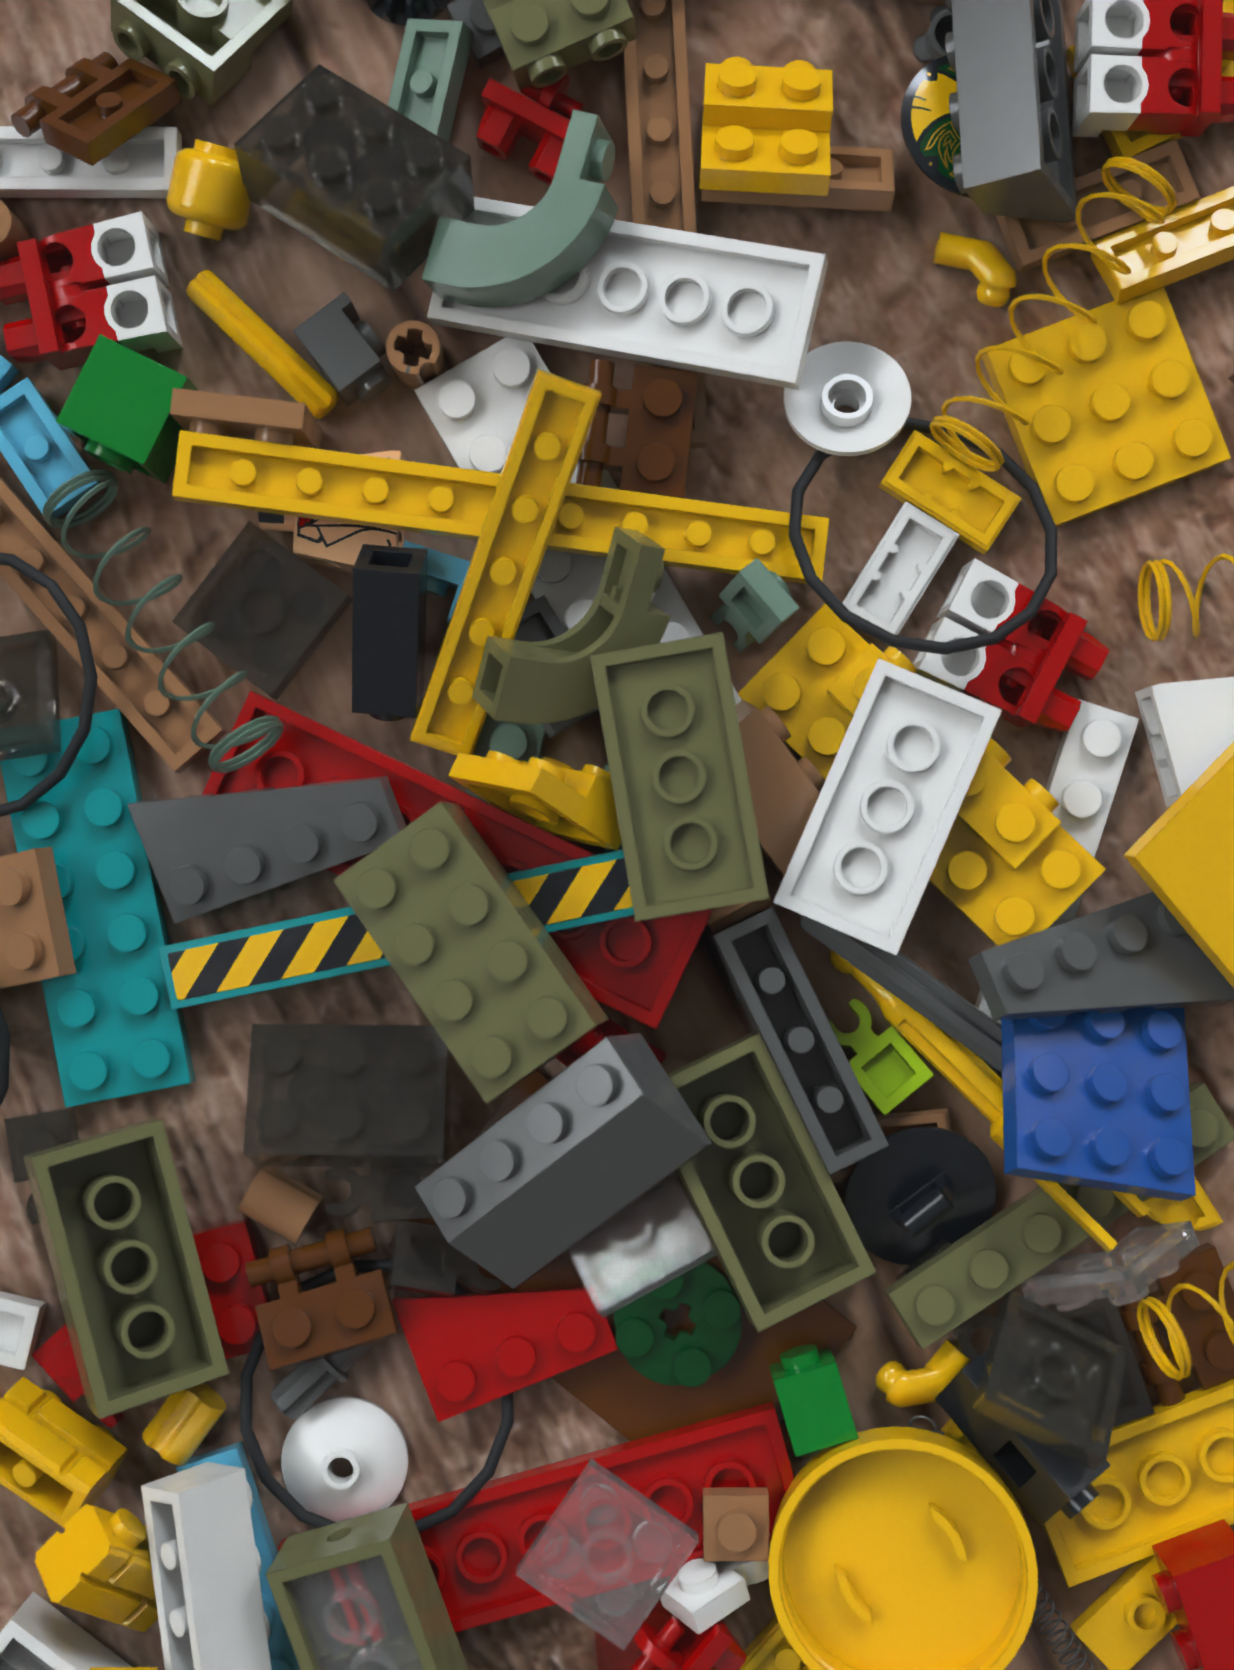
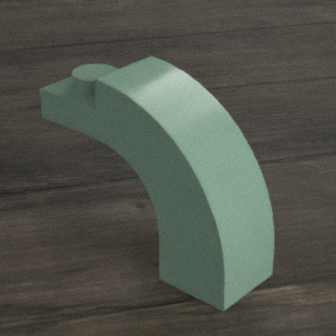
[422,110,619,307]

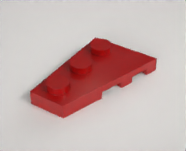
[392,1285,618,1423]

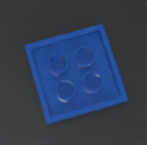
[1001,1007,1196,1201]

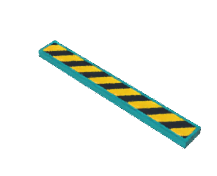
[158,849,634,1010]

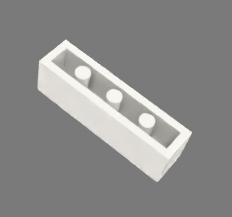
[141,1462,272,1670]

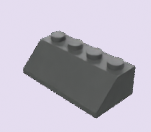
[945,0,1077,223]
[415,1033,712,1289]

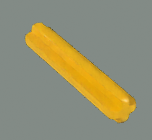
[186,270,340,419]

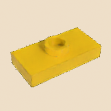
[878,430,1022,555]
[1070,1555,1178,1670]

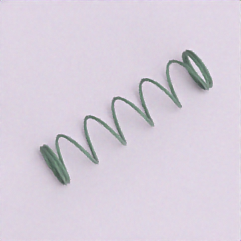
[42,469,284,773]

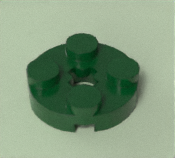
[614,1252,742,1387]

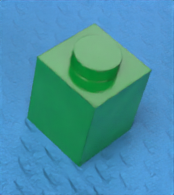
[769,1344,858,1457]

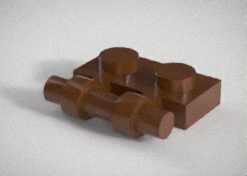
[11,52,181,166]
[575,359,698,498]
[246,1226,400,1372]
[1113,1242,1234,1406]

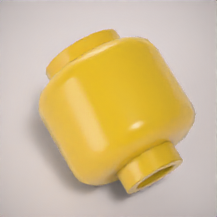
[166,139,257,241]

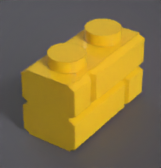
[0,1376,128,1529]
[34,1503,158,1633]

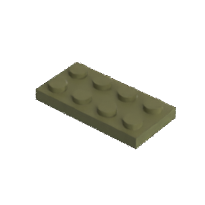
[590,632,769,922]

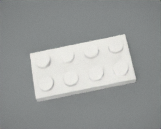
[773,658,1002,955]

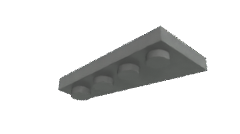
[127,776,406,924]
[968,892,1234,1021]

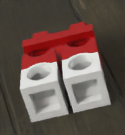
[1072,0,1234,137]
[0,211,183,370]
[912,558,1109,733]

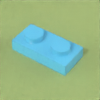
[0,377,101,519]

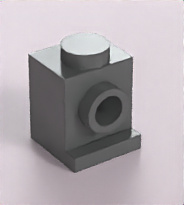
[293,292,392,406]

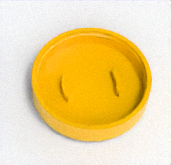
[768,1427,1038,1670]

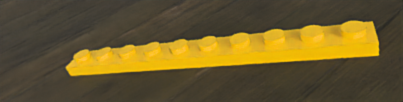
[172,430,829,584]

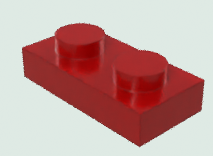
[192,1218,271,1360]

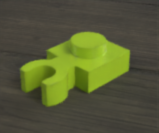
[828,998,934,1117]

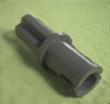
[271,1342,377,1419]

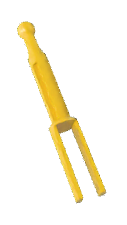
[830,950,1151,1253]

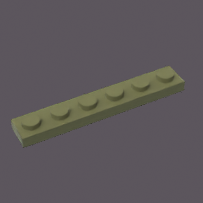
[883,1082,1234,1350]

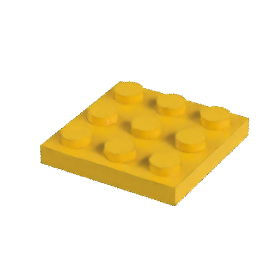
[982,287,1231,527]

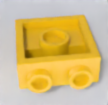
[699,57,833,196]
[448,750,622,850]

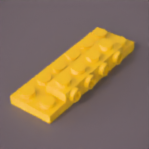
[738,603,1106,946]

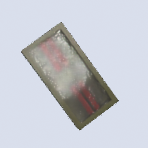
[265,1502,469,1670]

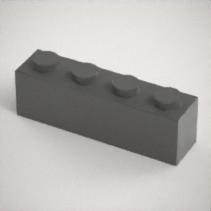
[709,907,889,1174]

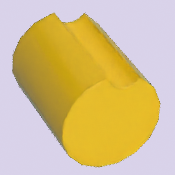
[142,1383,227,1466]

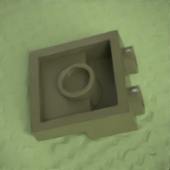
[110,0,293,105]
[482,0,638,90]

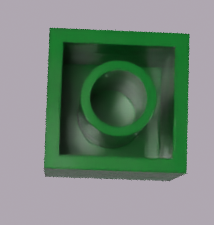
[56,334,199,484]

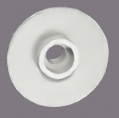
[783,341,911,456]
[281,1396,409,1522]

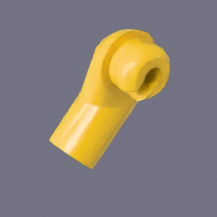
[933,231,1017,307]
[875,1339,972,1408]

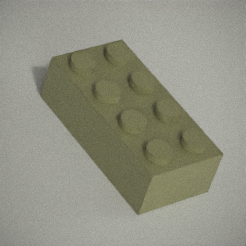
[333,802,609,1104]
[667,1033,876,1332]
[22,1119,229,1419]

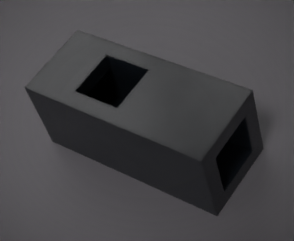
[352,544,428,721]
[935,1339,1111,1526]

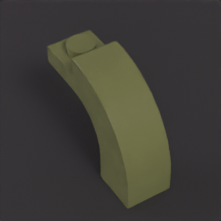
[472,526,670,724]

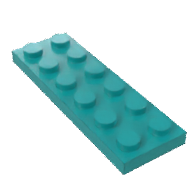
[0,709,196,1108]

